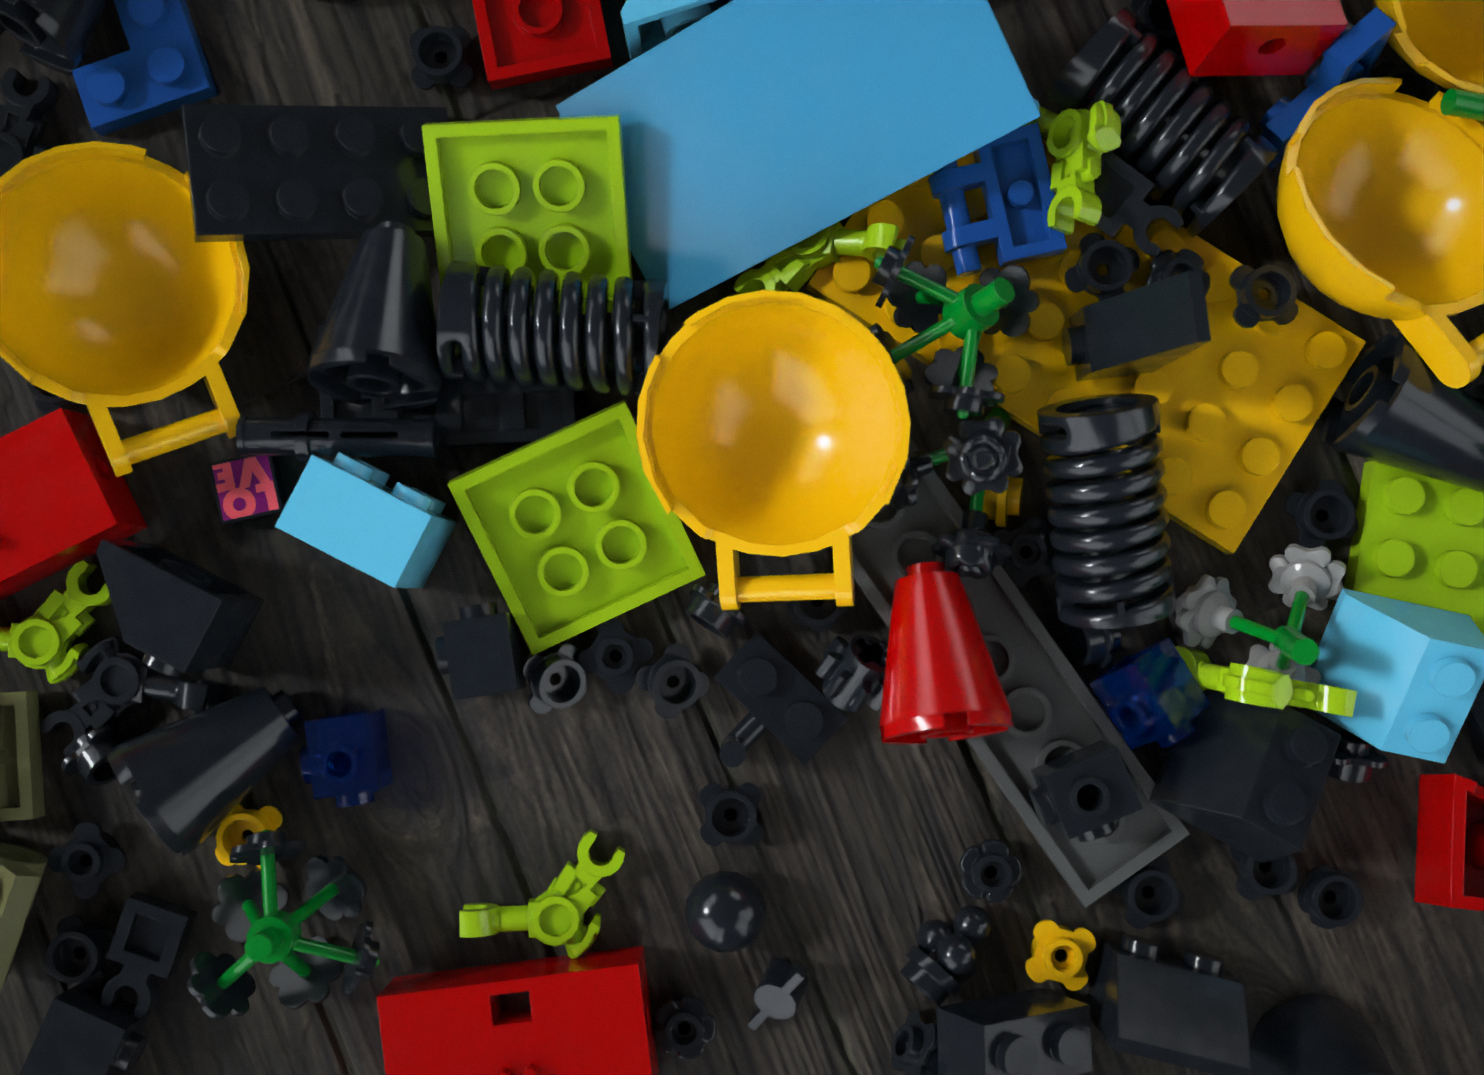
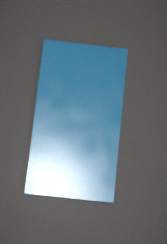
[556,0,1041,310]

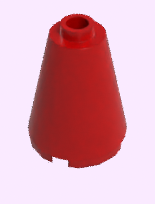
[879,561,1013,745]

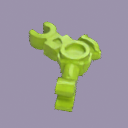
[1023,100,1121,235]
[733,222,907,295]
[0,560,112,684]
[1163,646,1357,717]
[459,829,625,959]

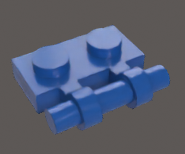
[928,123,1067,277]

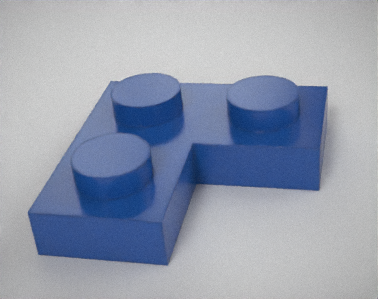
[71,0,218,136]
[1259,7,1396,170]

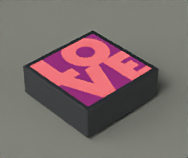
[208,455,287,526]

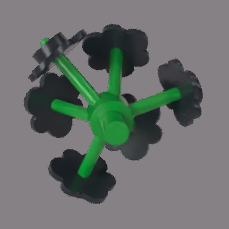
[870,235,1040,420]
[187,830,380,1020]

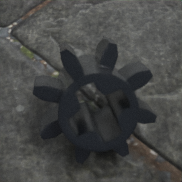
[815,634,888,713]

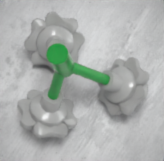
[1175,543,1346,709]

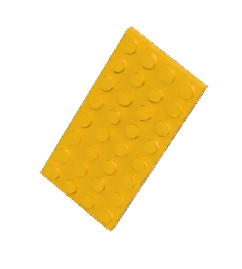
[807,139,1366,554]

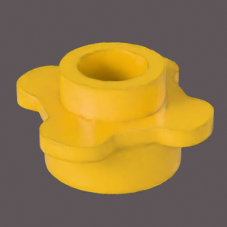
[215,803,283,869]
[1025,919,1096,991]

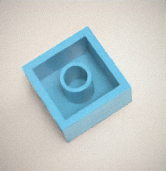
[274,452,457,588]

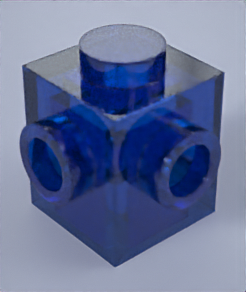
[1090,637,1211,750]
[300,708,393,807]

